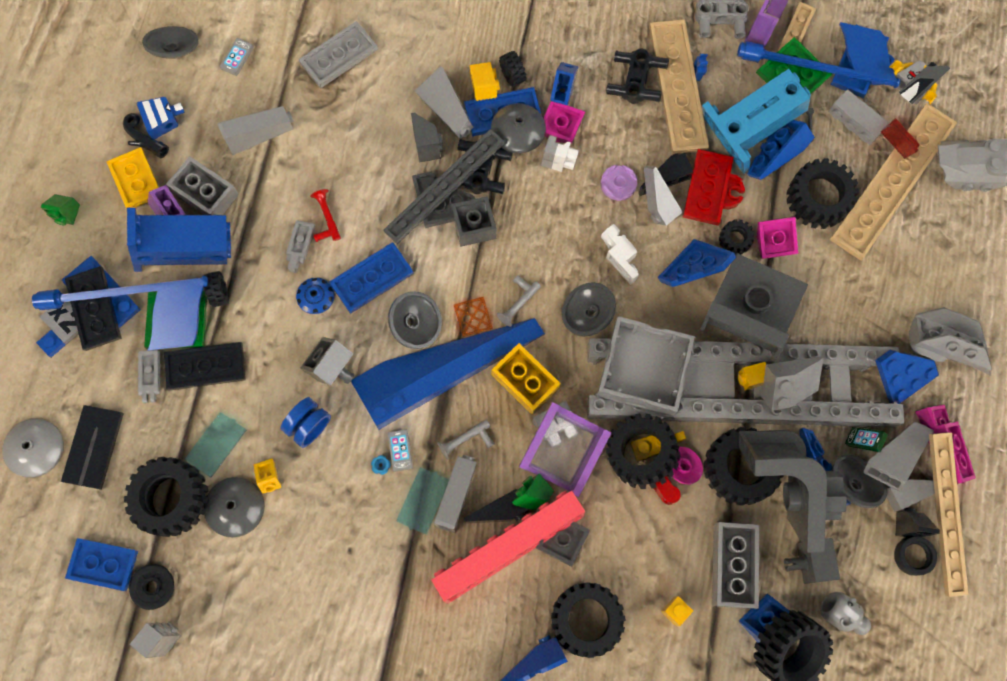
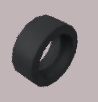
[894,537,937,576]

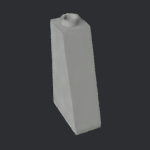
[415,66,474,139]
[218,106,294,155]
[863,422,934,492]
[434,455,477,533]

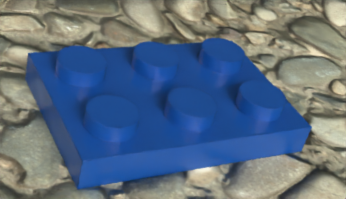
[65,538,138,591]

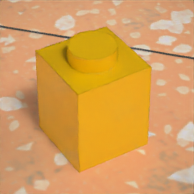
[738,362,766,390]
[661,596,694,626]

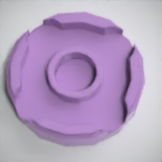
[601,165,637,201]

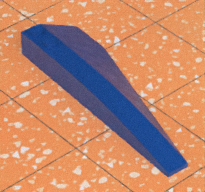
[351,318,545,430]

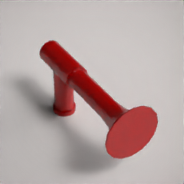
[310,189,341,242]

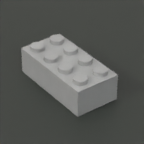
[712,522,759,609]

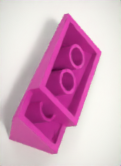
[915,405,976,484]

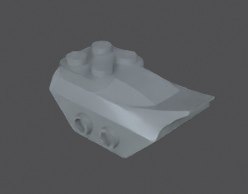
[938,139,1007,192]
[909,307,992,376]

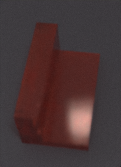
[880,118,920,159]

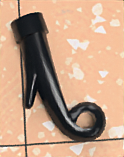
[123,113,169,158]

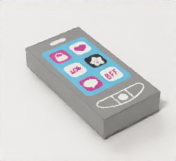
[220,38,254,76]
[388,429,413,472]

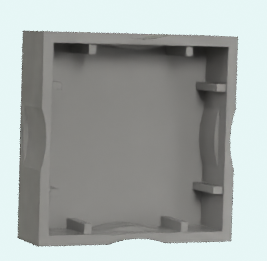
[597,316,695,416]

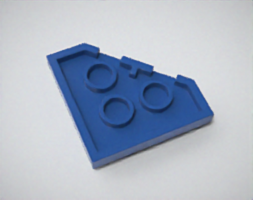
[658,239,736,287]
[875,350,939,404]

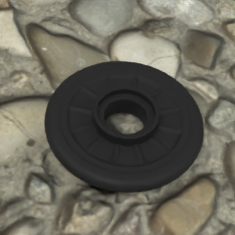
[129,564,174,610]

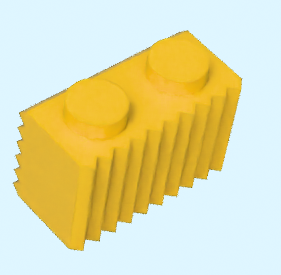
[469,62,500,101]

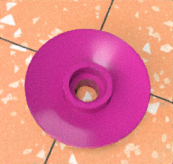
[672,447,703,485]

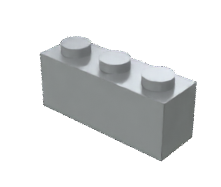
[828,89,890,145]
[129,622,181,658]

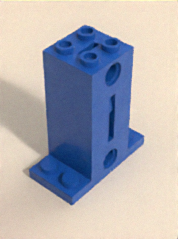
[127,208,231,272]

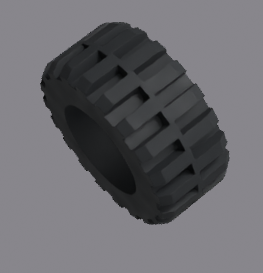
[704,427,784,506]
[124,457,209,537]

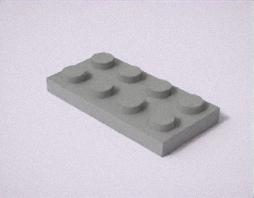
[299,21,378,89]

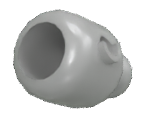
[820,592,871,635]

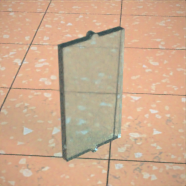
[185,412,247,478]
[396,467,449,534]

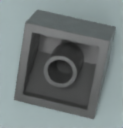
[411,113,443,163]
[451,196,497,247]

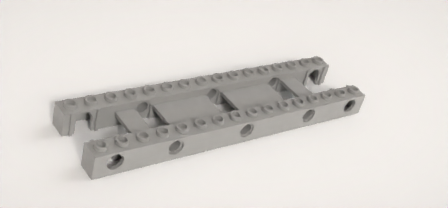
[587,338,904,428]

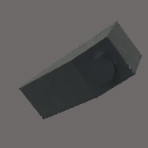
[638,153,693,196]
[464,489,529,523]
[895,508,940,538]

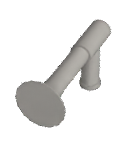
[497,275,541,327]
[437,419,495,460]

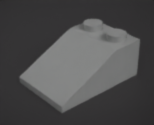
[762,356,823,411]

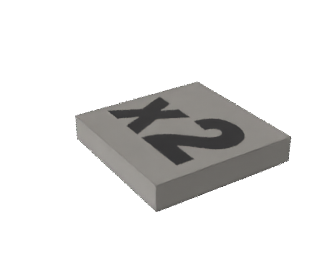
[40,293,78,344]

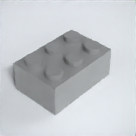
[166,156,239,215]

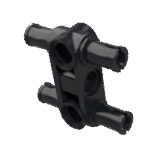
[606,48,669,104]
[457,139,513,195]

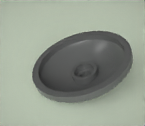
[142,26,199,59]
[491,103,546,153]
[562,282,616,337]
[388,291,442,349]
[832,455,887,508]
[204,477,265,538]

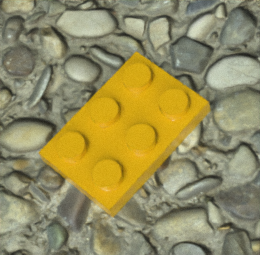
[106,147,159,209]

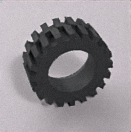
[786,158,859,229]
[606,413,680,489]
[551,582,626,658]
[754,610,833,681]

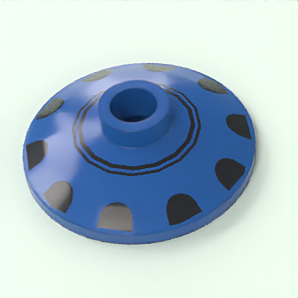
[296,278,334,314]

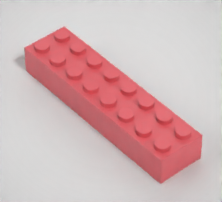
[431,491,585,604]

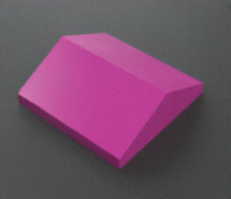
[544,101,585,144]
[757,217,798,259]

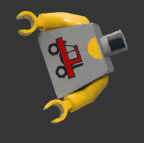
[889,60,937,105]

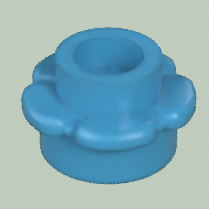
[371,455,391,475]

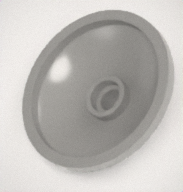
[2,419,64,478]

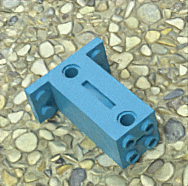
[702,69,811,174]

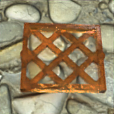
[454,297,493,337]

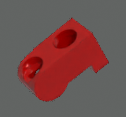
[653,476,681,505]

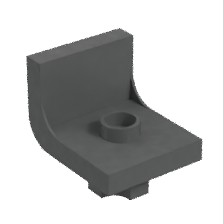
[700,253,808,362]
[739,430,847,553]

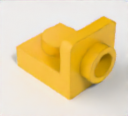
[253,458,281,493]

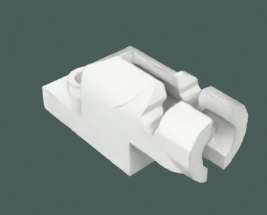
[601,224,639,285]

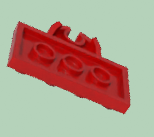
[683,149,745,226]

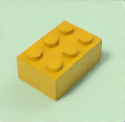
[491,343,561,415]

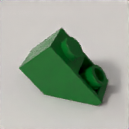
[41,194,80,226]
[512,473,555,510]

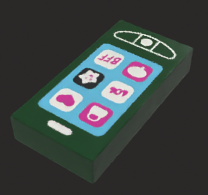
[845,427,888,452]

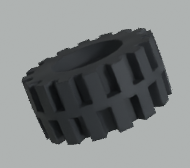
[499,51,527,87]
[719,219,755,255]
[203,271,229,307]

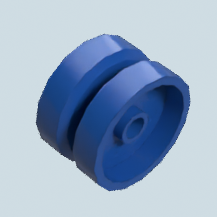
[280,397,331,448]

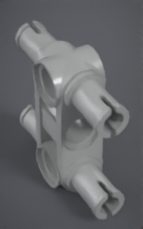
[695,0,749,39]

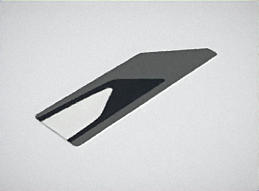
[899,65,950,104]

